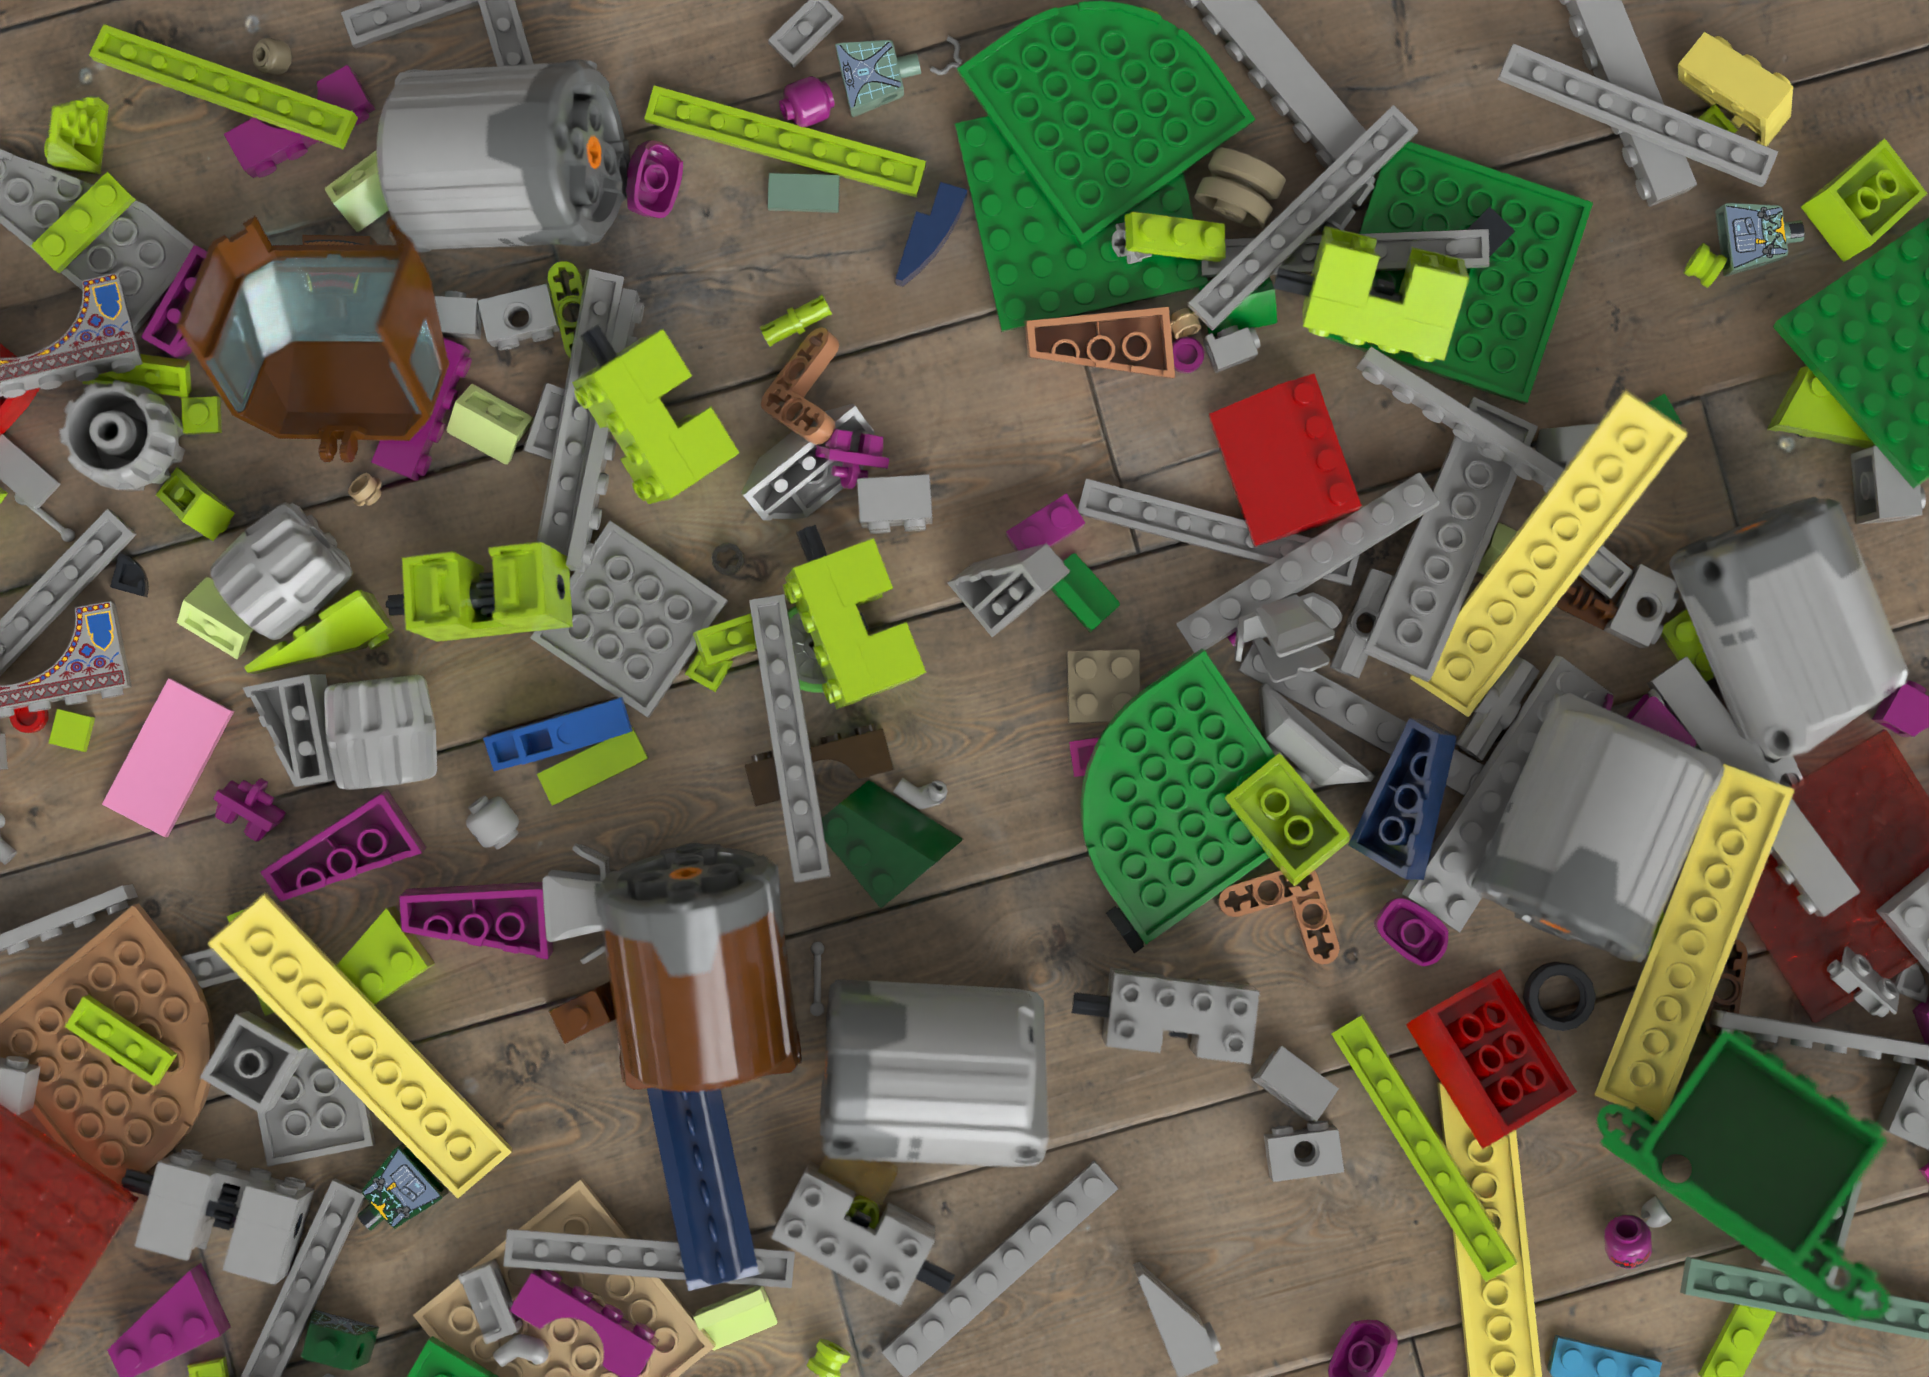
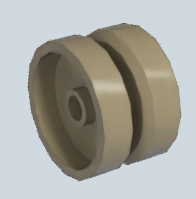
[1194,148,1286,229]

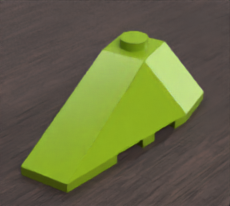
[44,96,109,175]

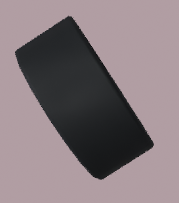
[1523,962,1596,1031]

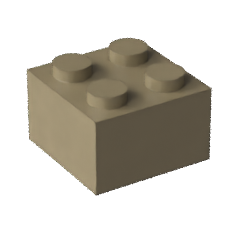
[1066,649,1140,723]

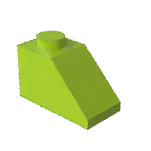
[156,467,235,541]

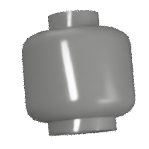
[466,795,519,850]

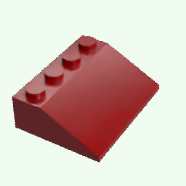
[1208,373,1362,547]
[1405,969,1577,1149]

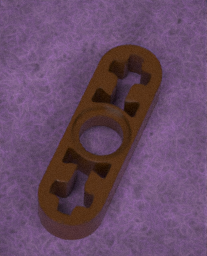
[1701,939,1748,1040]

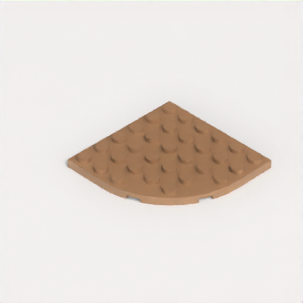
[0,903,215,1204]

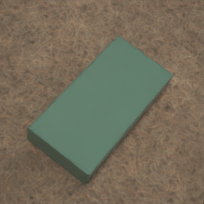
[768,173,840,213]

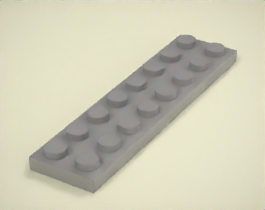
[1362,397,1538,682]
[1402,655,1613,932]

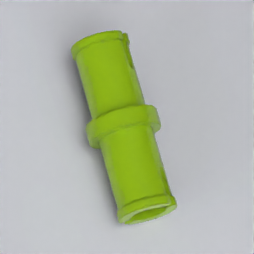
[760,294,833,347]

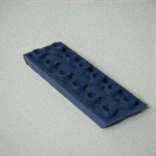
[647,1088,759,1291]

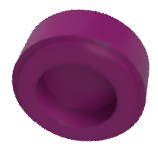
[1172,337,1205,374]

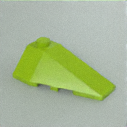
[244,590,395,674]

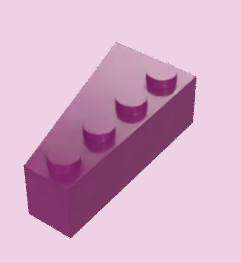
[260,789,427,902]
[399,882,553,960]

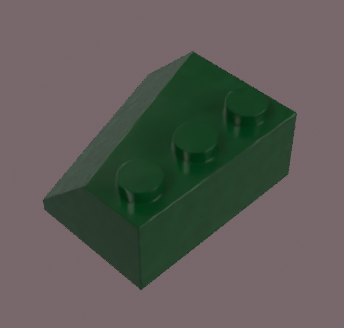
[822,780,963,909]

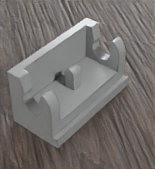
[1252,1046,1339,1122]
[458,1258,523,1344]

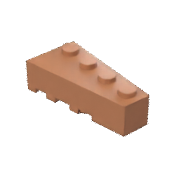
[1025,307,1175,379]

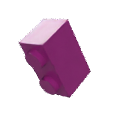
[1006,493,1086,551]

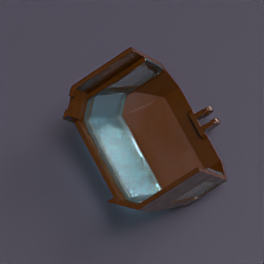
[177,215,450,462]

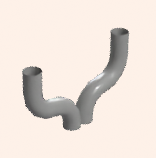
[930,36,962,75]

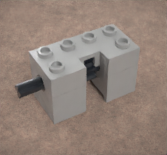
[1072,967,1260,1064]
[121,1149,315,1285]
[771,1161,955,1306]

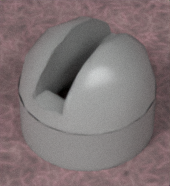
[1641,1196,1673,1228]

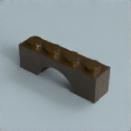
[745,724,894,806]

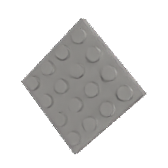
[530,521,728,718]

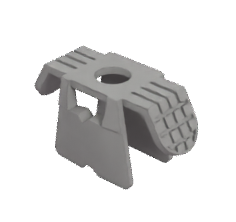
[1235,592,1342,683]
[542,843,610,964]

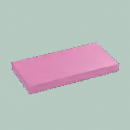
[102,678,234,837]

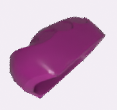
[626,140,683,218]
[1374,898,1448,966]
[1328,1319,1398,1377]

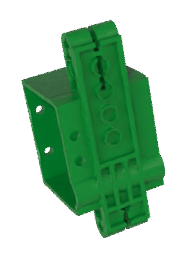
[1597,1029,1890,1322]

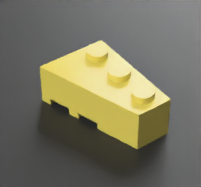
[1678,32,1793,147]

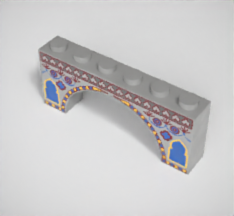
[0,273,142,398]
[0,601,132,718]

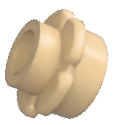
[1170,308,1201,339]
[348,473,382,506]

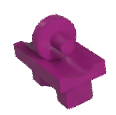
[816,429,890,489]
[213,778,286,842]

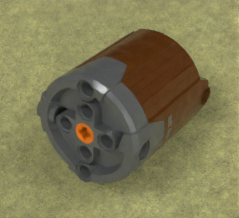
[595,843,802,1092]

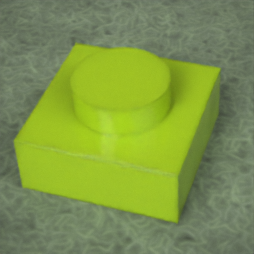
[181,396,222,435]

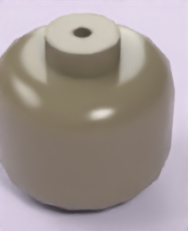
[253,38,292,75]

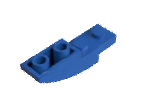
[483,697,633,771]

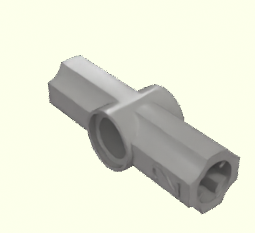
[1330,569,1394,679]
[1455,656,1539,760]

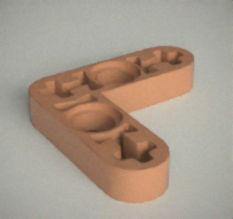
[761,327,839,445]
[1217,870,1340,964]

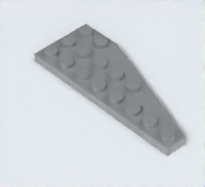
[0,149,195,333]

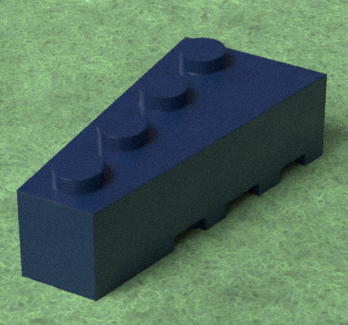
[1348,718,1457,880]

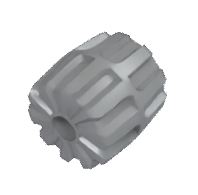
[59,381,185,491]
[210,502,353,640]
[324,675,437,789]

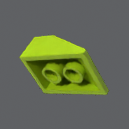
[1801,138,1928,262]
[1224,753,1350,886]

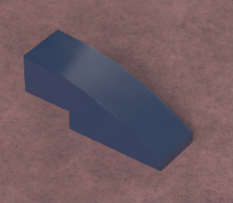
[895,182,968,287]

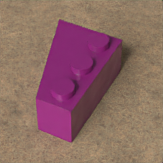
[141,245,265,360]
[107,1263,231,1377]

